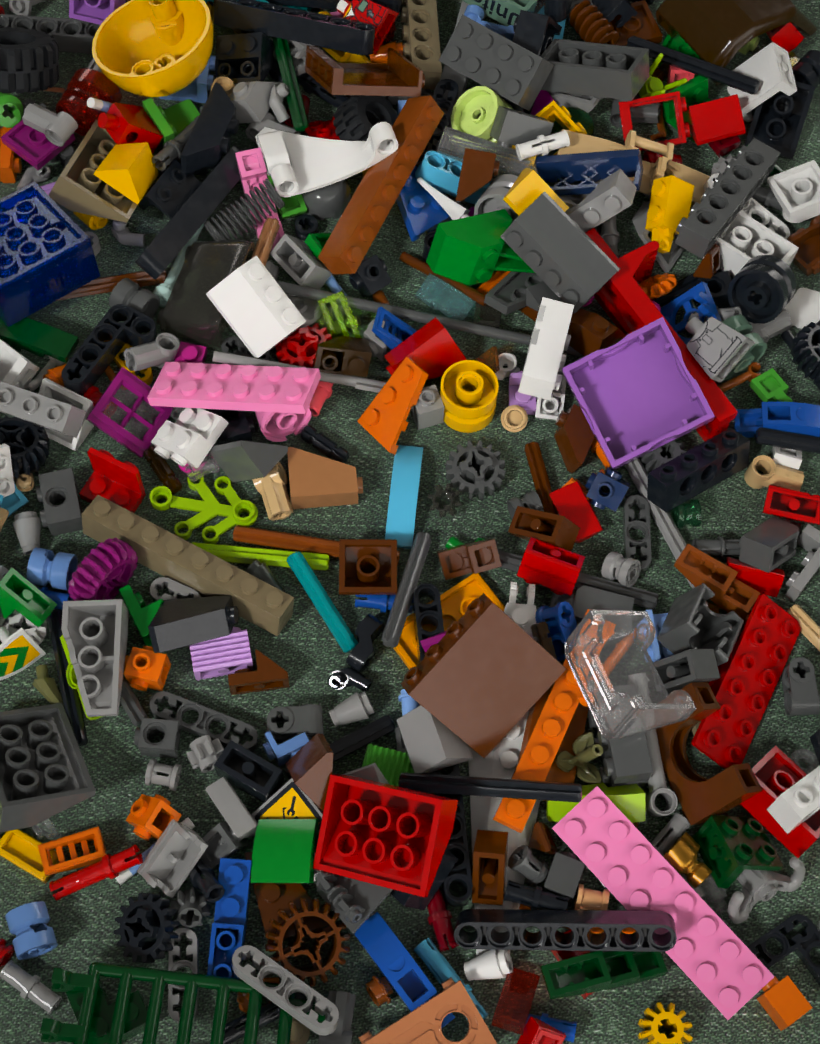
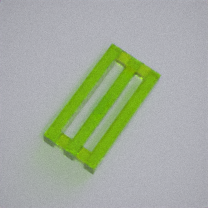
[317,290,362,339]

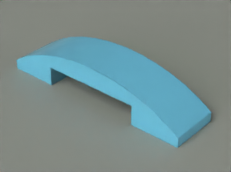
[385,445,423,549]

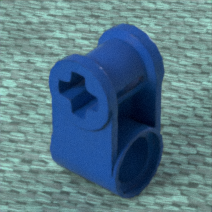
[535,601,578,661]

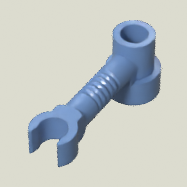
[464,5,515,41]

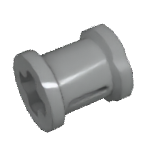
[145,758,182,791]

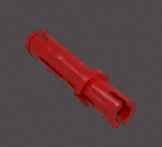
[49,845,143,901]

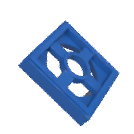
[661,282,722,346]

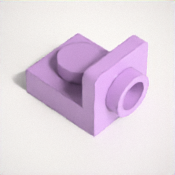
[508,371,536,415]

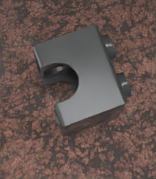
[657,583,744,666]

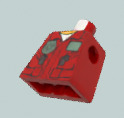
[337,0,399,55]

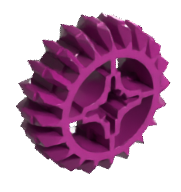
[68,537,138,601]

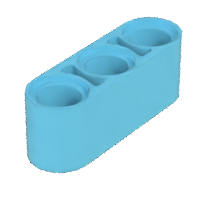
[415,151,492,204]

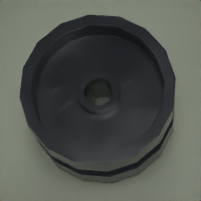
[727,255,797,324]

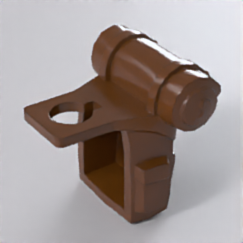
[786,215,820,276]

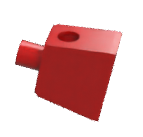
[98,102,163,154]

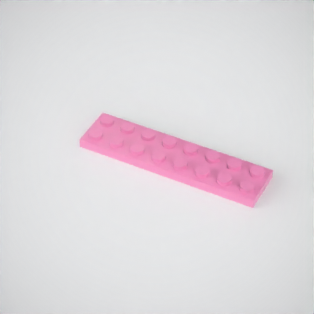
[552,786,775,1020]

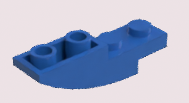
[734,401,820,438]
[207,858,252,979]
[354,912,455,1029]

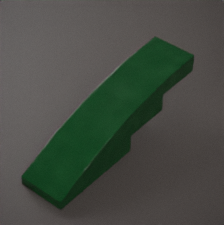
[0,311,79,363]
[540,951,668,999]

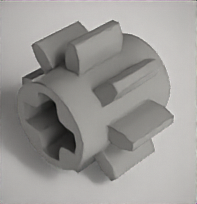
[186,735,224,773]

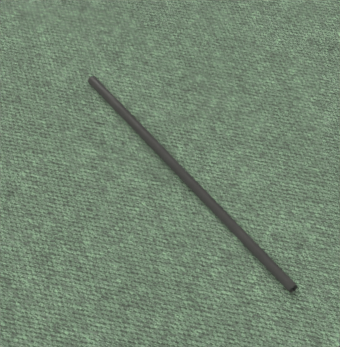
[276,281,584,357]

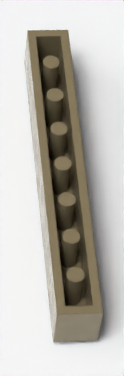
[82,495,294,637]

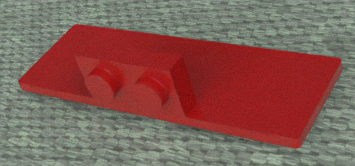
[691,594,801,769]

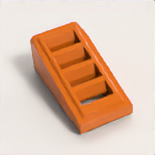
[38,826,107,876]

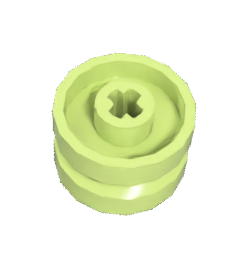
[451,86,513,152]

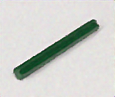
[272,37,309,132]

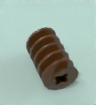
[568,0,620,45]

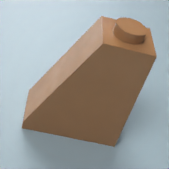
[287,447,363,509]

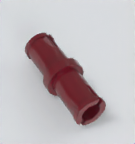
[427,887,459,952]

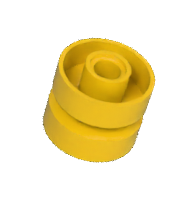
[440,360,499,433]

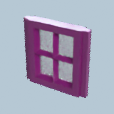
[86,367,175,458]

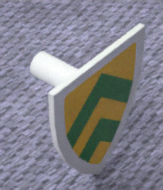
[0,627,46,680]

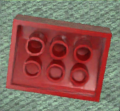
[313,774,458,898]

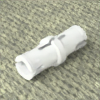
[515,130,570,161]

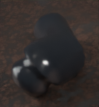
[328,667,373,692]

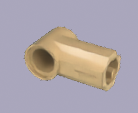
[744,455,804,491]
[252,462,293,521]

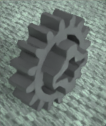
[445,440,506,499]

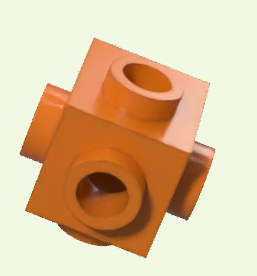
[123,646,171,691]
[125,794,182,841]

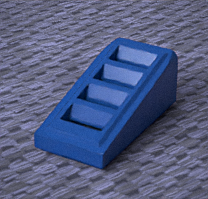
[372,307,417,350]

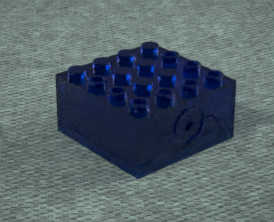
[0,181,100,327]

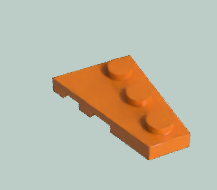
[357,356,429,455]

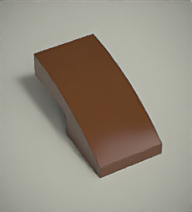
[437,538,502,580]

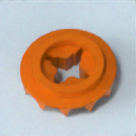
[639,273,678,299]

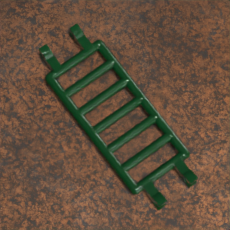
[40,962,326,1044]

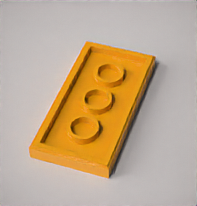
[394,573,505,670]

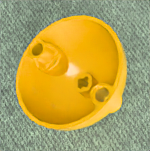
[92,0,214,97]

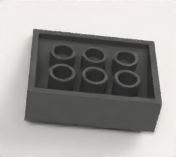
[0,703,96,832]

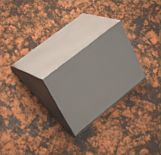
[396,705,474,774]

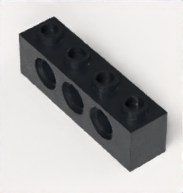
[647,428,750,513]

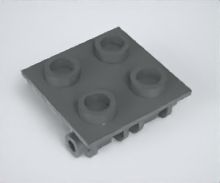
[315,871,393,934]

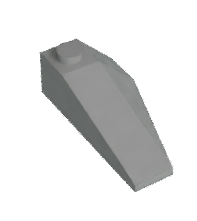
[61,599,129,717]

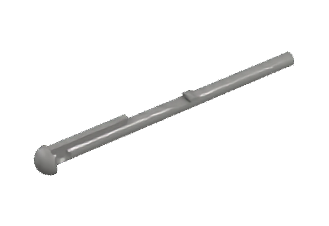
[212,351,424,393]

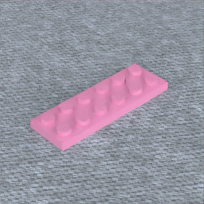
[147,362,321,414]

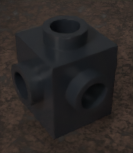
[349,254,392,298]

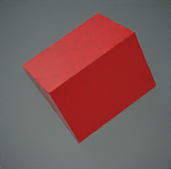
[683,94,746,146]

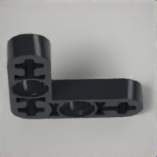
[747,914,820,986]

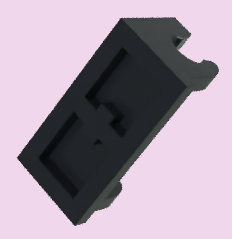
[592,0,638,28]

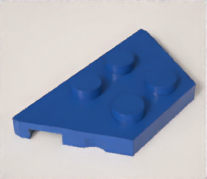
[396,166,451,241]

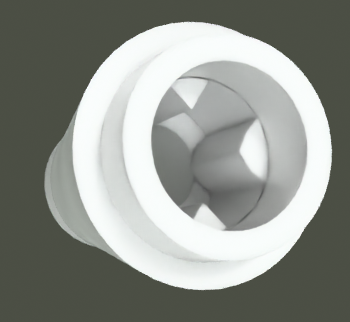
[464,949,513,981]

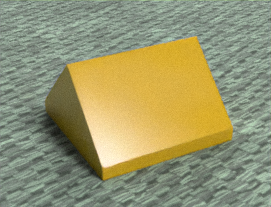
[93,142,159,205]
[503,168,569,216]

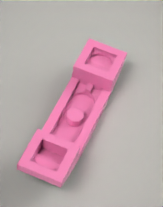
[235,147,284,251]

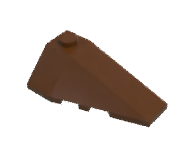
[519,306,626,357]

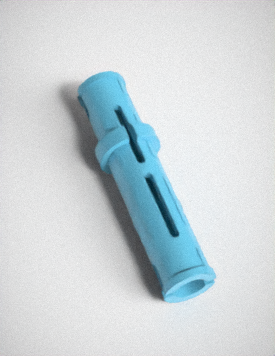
[414,937,489,1020]

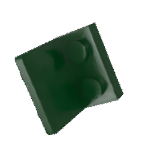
[692,815,783,889]

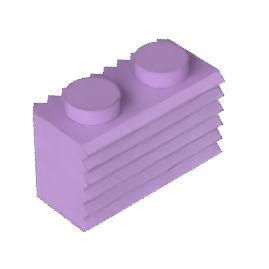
[189,627,254,681]

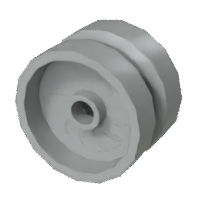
[474,174,519,224]

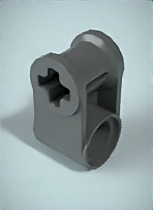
[781,657,820,716]
[266,704,324,742]

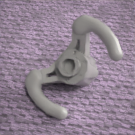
[727,857,806,924]

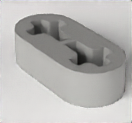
[150,577,201,602]

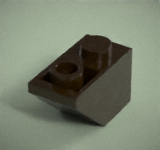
[313,336,372,377]

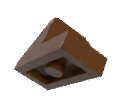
[228,649,290,695]

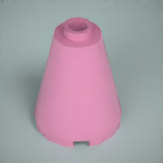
[255,405,312,442]

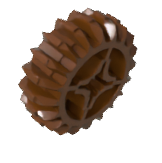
[264,898,351,987]

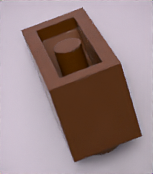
[455,148,500,203]
[554,404,595,473]
[508,506,580,551]
[472,829,508,906]

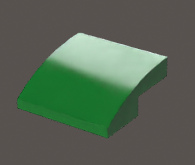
[251,819,319,883]

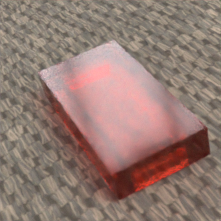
[492,967,540,1035]

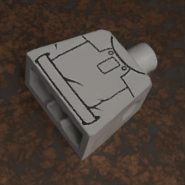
[685,316,755,383]

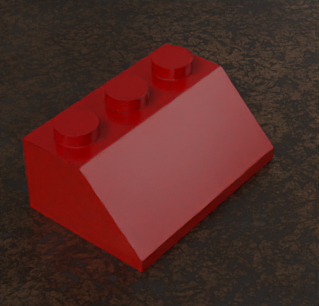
[740,745,820,858]

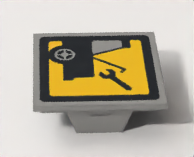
[251,778,323,832]

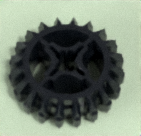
[790,321,820,384]
[0,414,50,480]

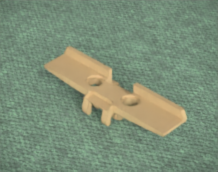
[557,129,710,205]

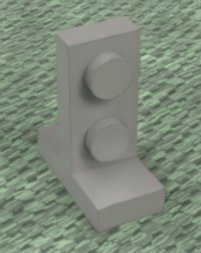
[785,523,820,602]

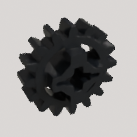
[114,893,180,963]

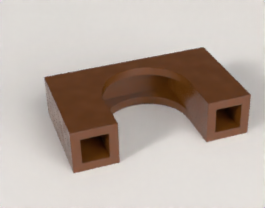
[652,681,762,826]

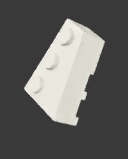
[518,297,574,400]

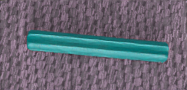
[287,552,358,653]

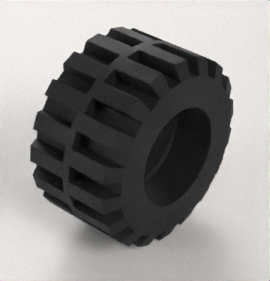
[333,95,398,141]

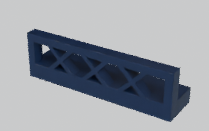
[535,149,644,196]

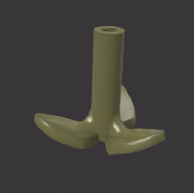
[555,732,603,784]

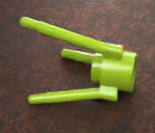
[638,53,688,98]

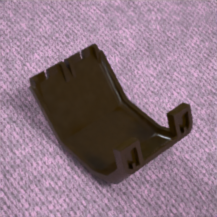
[656,0,817,86]

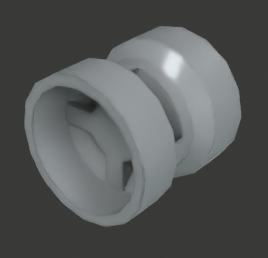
[601,551,641,587]

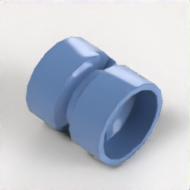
[27,547,78,591]
[5,901,58,960]

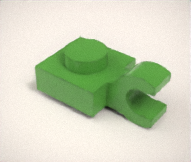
[749,368,793,402]

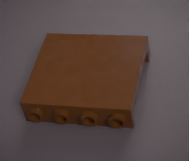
[305,45,425,97]
[401,593,566,759]

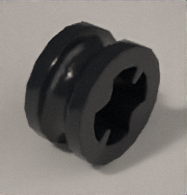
[295,214,318,241]

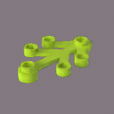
[150,472,258,544]

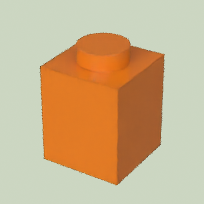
[757,975,813,1031]

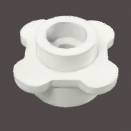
[491,353,520,380]

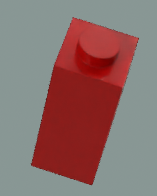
[384,317,467,380]

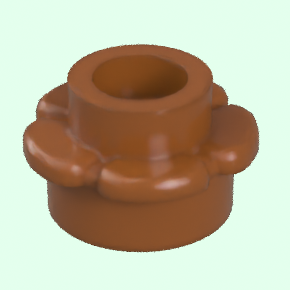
[365,975,393,1007]

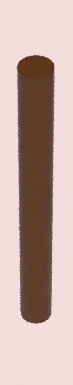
[399,251,487,307]

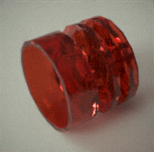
[55,68,122,136]

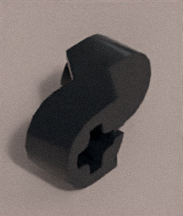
[346,614,384,673]

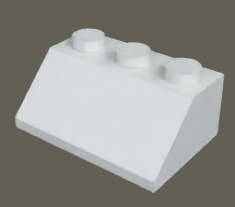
[206,256,306,358]

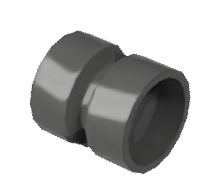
[109,278,160,319]

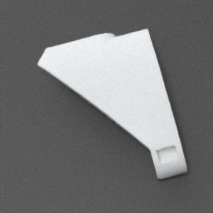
[255,122,399,197]

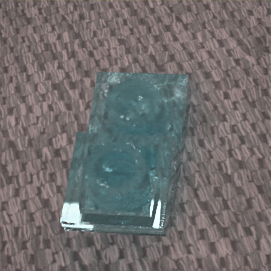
[415,274,475,320]

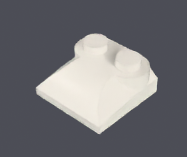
[767,160,820,223]

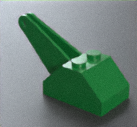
[426,209,535,286]

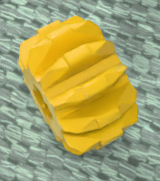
[638,1002,693,1044]

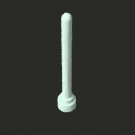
[153,219,207,307]

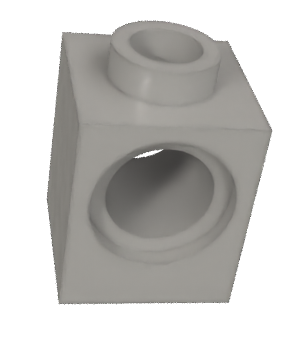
[410,384,445,430]

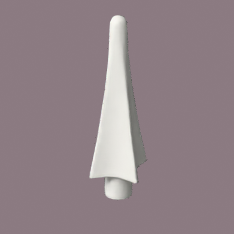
[417,177,470,220]

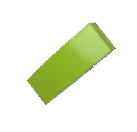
[546,783,646,823]

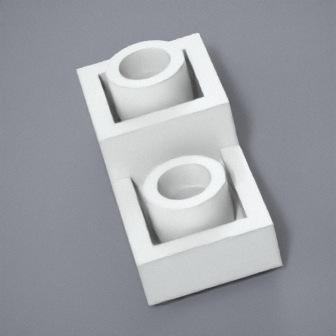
[535,370,567,421]

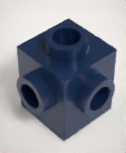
[585,467,631,512]

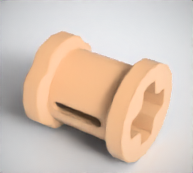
[574,883,610,910]

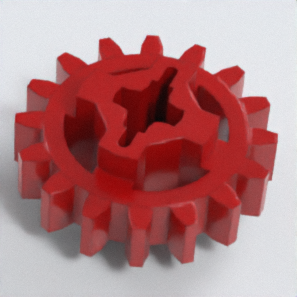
[275,323,332,368]

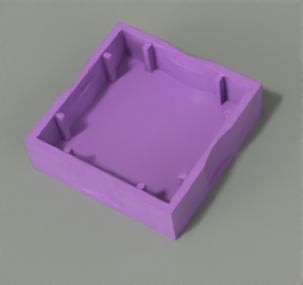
[562,317,715,470]

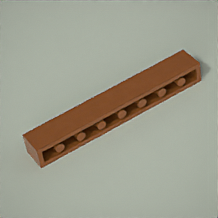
[318,95,444,274]

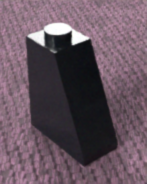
[148,595,239,653]

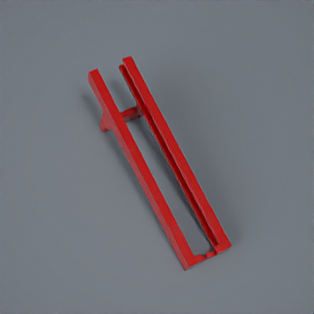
[585,228,737,442]

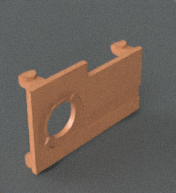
[358,977,497,1044]

